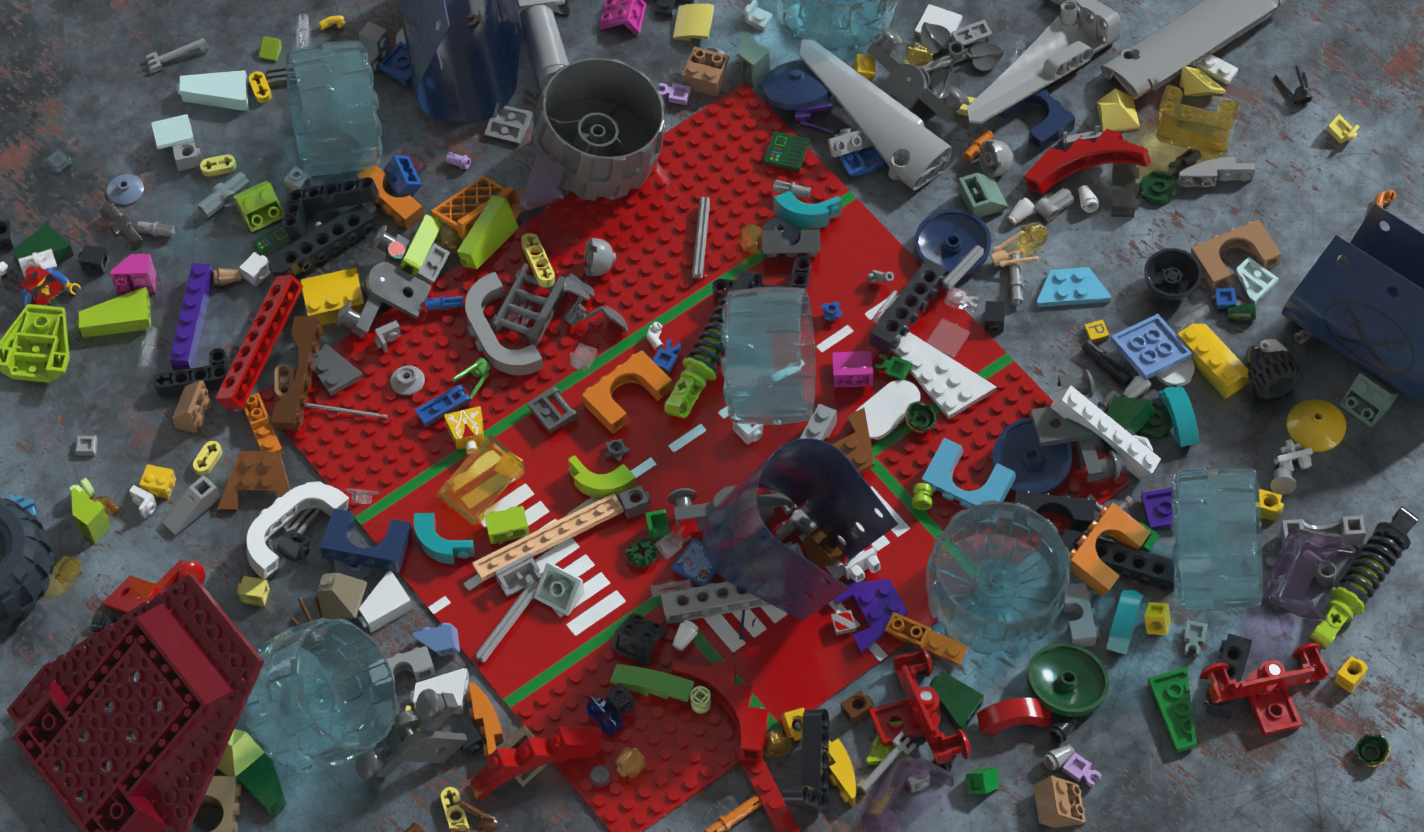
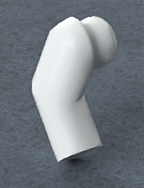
[1259,339,1289,352]

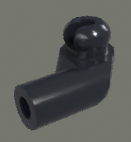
[1246,346,1261,366]

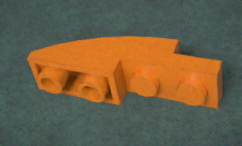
[244,393,284,455]
[885,612,969,666]
[466,682,504,756]

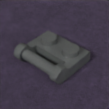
[527,387,579,433]

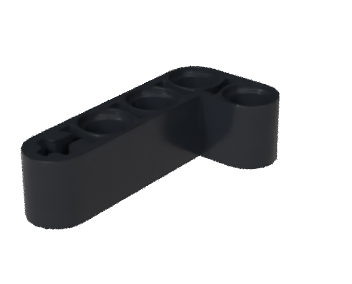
[153,348,230,397]

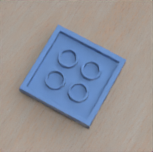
[1110,314,1193,380]

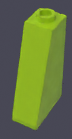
[457,195,519,269]
[398,214,442,277]
[76,287,151,338]

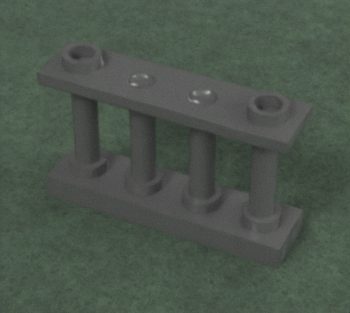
[492,263,566,348]

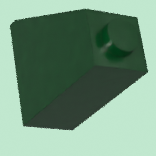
[12,223,74,268]
[1100,396,1156,447]
[930,671,984,732]
[236,750,287,817]

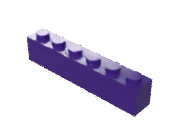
[169,263,214,371]

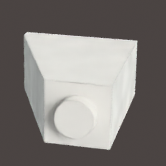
[358,570,413,633]
[410,668,469,714]

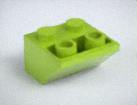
[232,181,284,232]
[71,488,111,544]

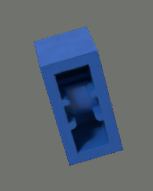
[383,155,422,198]

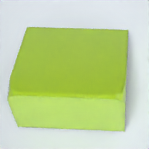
[259,36,282,62]

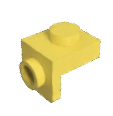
[1325,114,1359,144]

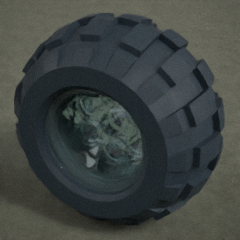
[0,498,54,629]

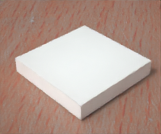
[914,4,962,37]

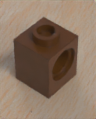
[840,690,873,727]

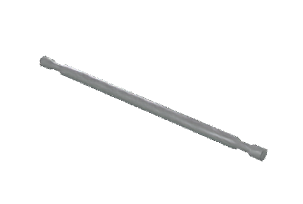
[306,403,388,419]

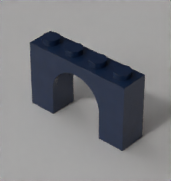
[999,88,1075,153]
[320,508,412,572]

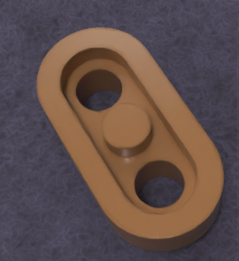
[274,363,295,399]

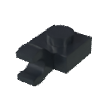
[1168,149,1202,176]

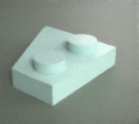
[1236,257,1279,304]

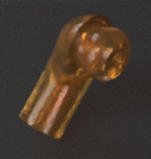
[92,496,121,515]

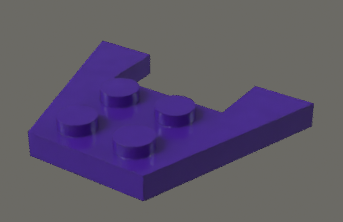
[832,579,908,655]

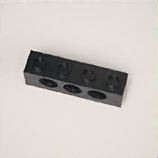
[1204,633,1253,720]

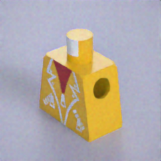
[444,406,484,454]

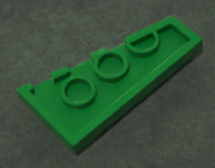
[1148,667,1197,753]

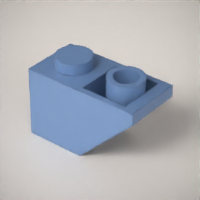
[413,623,460,656]

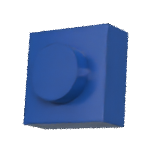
[1215,288,1236,309]

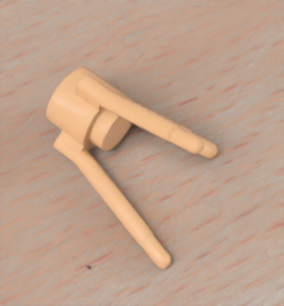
[990,231,1039,267]

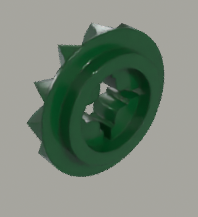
[626,538,658,568]

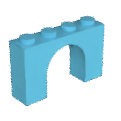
[922,438,1016,518]

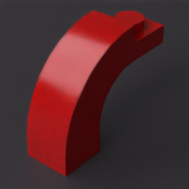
[976,698,1053,735]

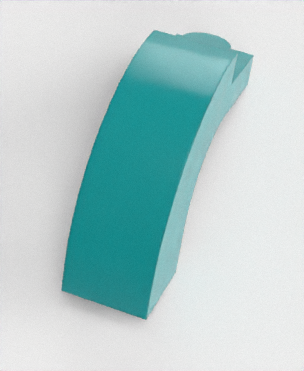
[773,191,842,229]
[1159,386,1200,447]
[414,513,475,564]
[1106,590,1144,655]

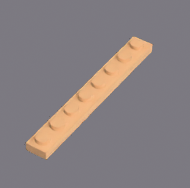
[473,493,624,582]

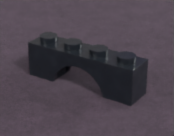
[1013,491,1096,531]

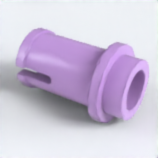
[446,152,471,170]

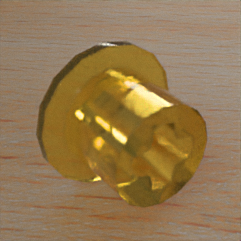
[765,729,792,758]

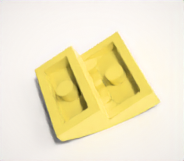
[673,4,714,41]

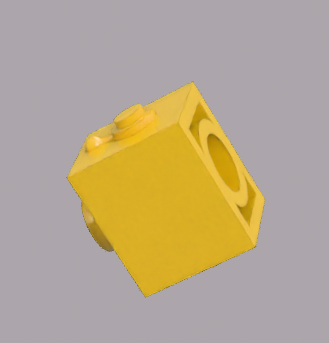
[851,54,876,83]
[139,464,176,499]

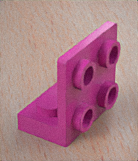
[599,0,647,34]
[832,351,873,388]

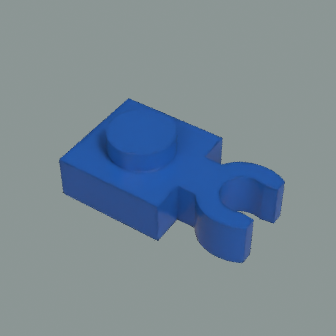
[652,339,681,374]

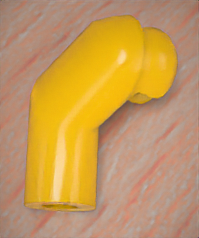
[318,15,346,31]

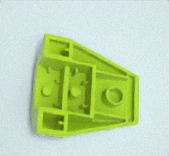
[0,304,70,383]

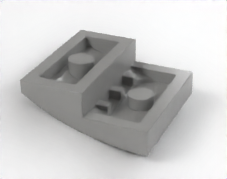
[485,103,533,144]

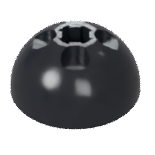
[1144,248,1202,301]

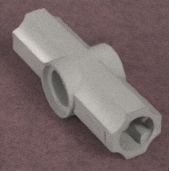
[197,172,250,218]

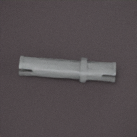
[1008,252,1024,306]

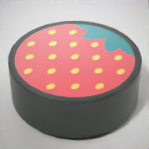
[386,241,406,261]

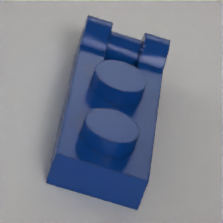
[415,385,472,427]

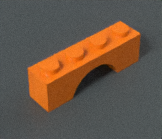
[357,163,424,230]

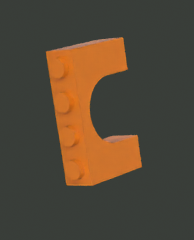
[582,350,673,434]
[1064,503,1151,596]

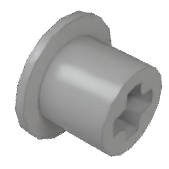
[1270,467,1297,495]

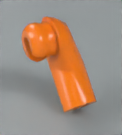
[1373,190,1396,208]

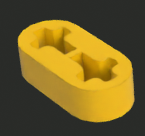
[249,71,272,104]

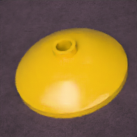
[1286,399,1346,452]

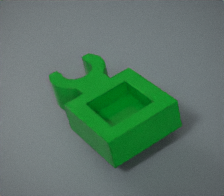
[874,354,912,380]

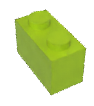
[484,506,529,544]

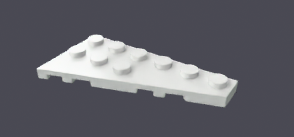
[892,332,997,419]

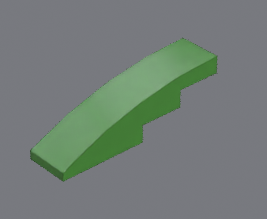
[610,664,694,702]

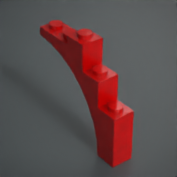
[1024,128,1151,195]
[672,661,769,762]
[470,727,604,799]

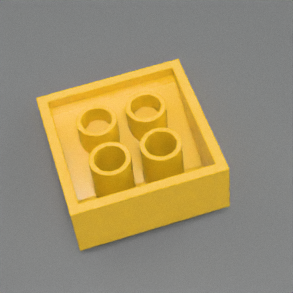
[301,267,365,325]

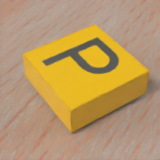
[1084,320,1109,343]

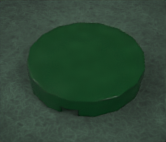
[1140,171,1178,205]
[1138,403,1173,439]

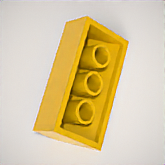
[1177,324,1250,399]

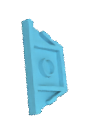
[1037,267,1111,307]

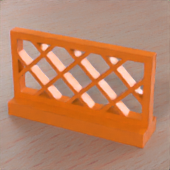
[431,176,516,239]

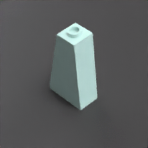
[177,70,249,111]

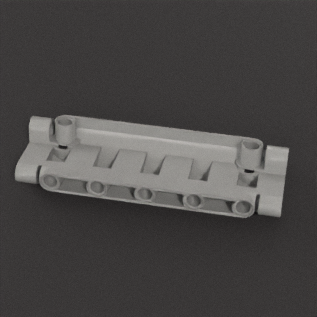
[1101,0,1289,99]

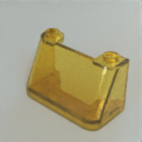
[435,434,526,525]

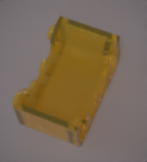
[1156,85,1240,156]

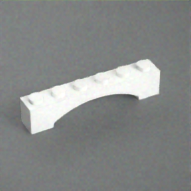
[1050,385,1161,480]

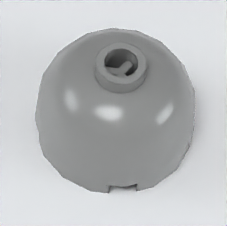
[979,140,1014,177]
[584,238,616,276]

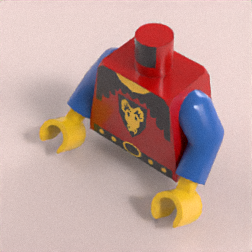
[20,266,81,308]

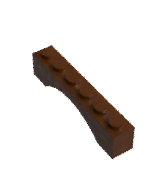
[271,316,323,431]

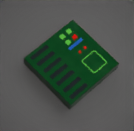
[764,131,810,172]
[252,224,297,258]

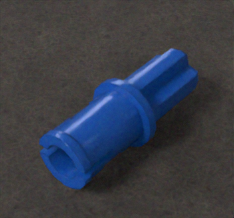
[425,296,463,311]

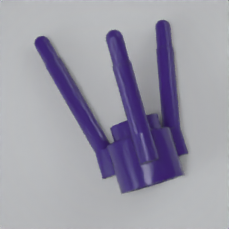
[795,103,837,134]

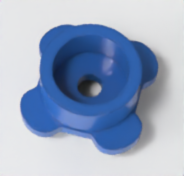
[821,301,842,321]

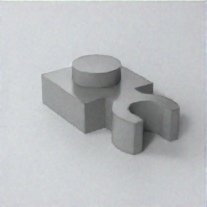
[1184,620,1208,657]

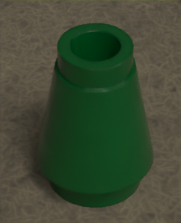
[1228,303,1256,322]

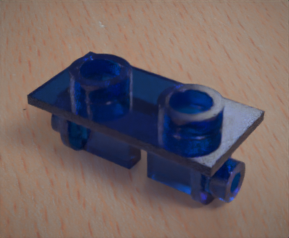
[585,696,624,738]

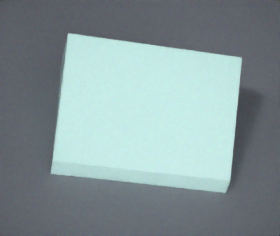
[151,114,194,149]
[534,562,584,616]

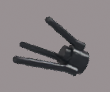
[1274,66,1312,105]

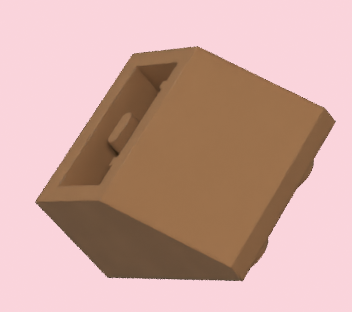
[682,47,729,97]
[172,380,211,433]
[1033,776,1086,828]

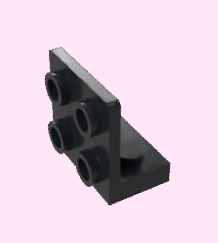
[611,613,668,666]

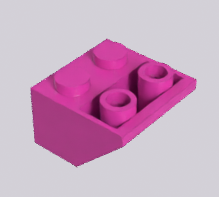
[110,254,157,295]

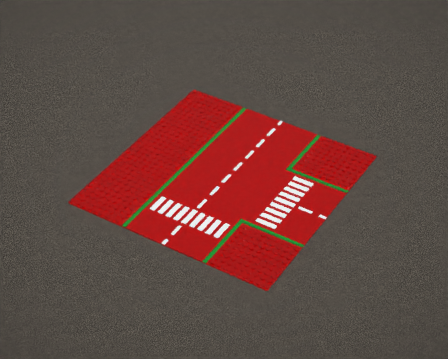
[259,83,1130,832]

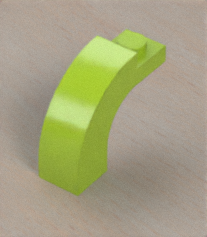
[568,455,637,499]

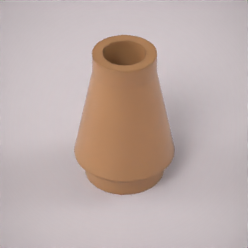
[213,268,241,286]

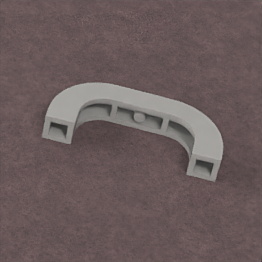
[465,272,544,375]

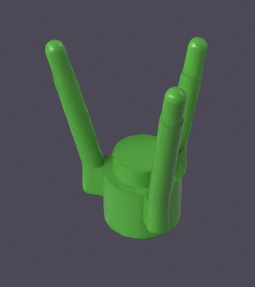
[451,358,491,399]

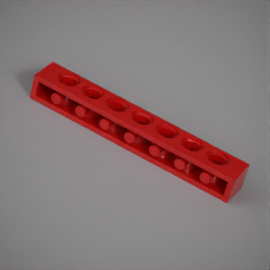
[215,275,303,410]

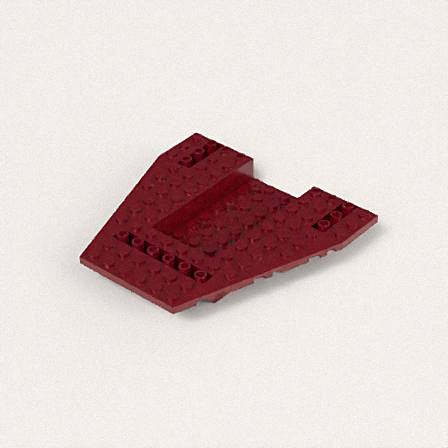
[7,574,265,832]

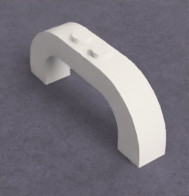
[246,483,349,579]

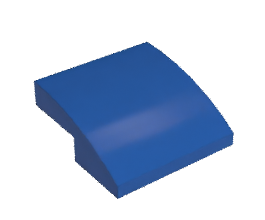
[839,146,885,177]

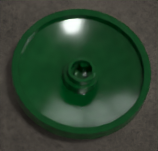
[1027,643,1109,717]

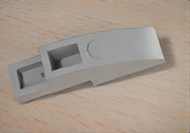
[1178,157,1255,187]

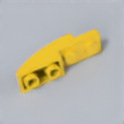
[829,738,856,807]

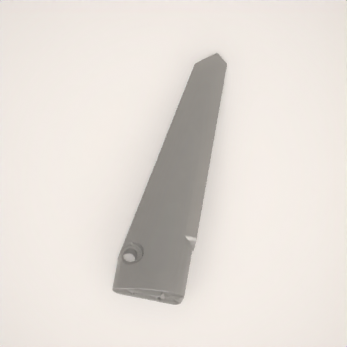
[967,0,1120,124]
[799,40,952,190]

